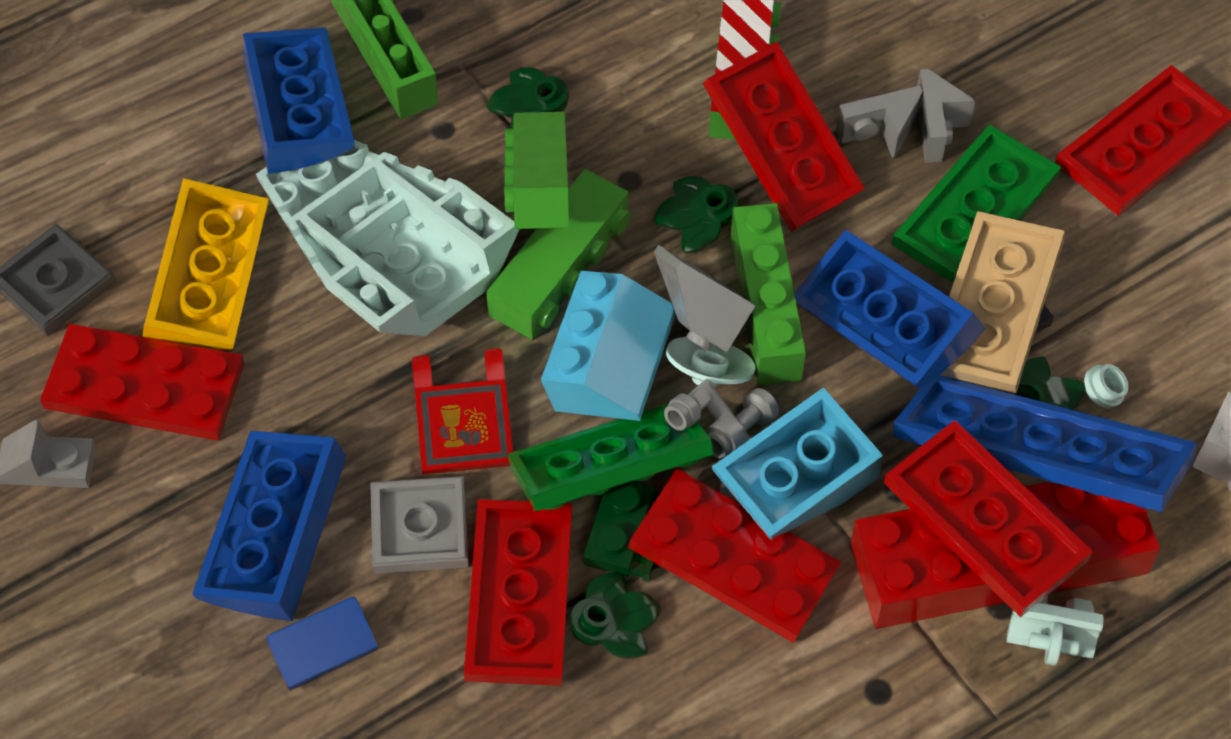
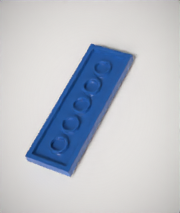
[894,375,1197,512]

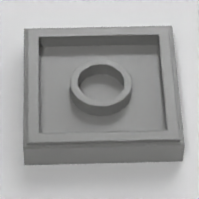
[370,476,469,574]

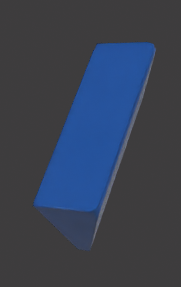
[266,596,378,691]

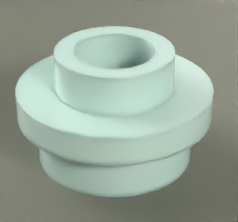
[1084,364,1128,409]

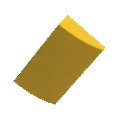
[142,178,269,351]

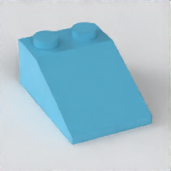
[712,387,883,540]

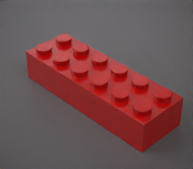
[850,482,1160,629]

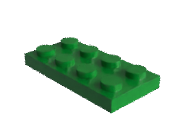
[891,124,1061,283]
[507,403,714,512]

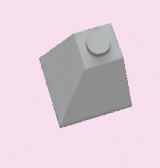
[654,244,756,352]

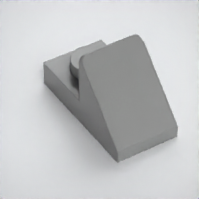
[917,69,975,163]
[836,85,922,158]
[0,420,96,488]

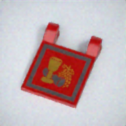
[412,348,513,475]

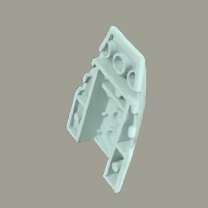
[256,140,519,336]

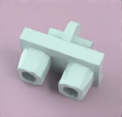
[1006,596,1103,666]

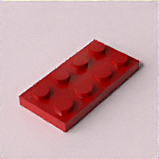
[703,41,865,232]
[1055,64,1231,217]
[40,324,245,441]
[884,420,1093,617]
[628,468,841,643]
[464,499,572,686]

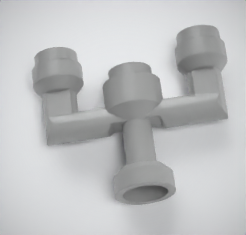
[664,379,779,504]

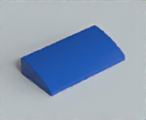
[243,27,354,174]
[794,229,986,389]
[192,431,346,621]

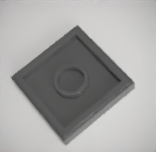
[0,224,116,336]

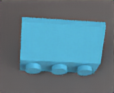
[541,271,676,421]

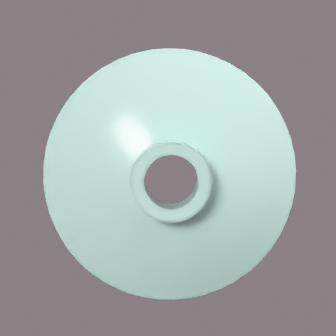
[666,336,756,388]

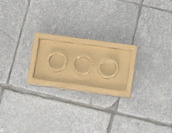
[940,211,1065,394]

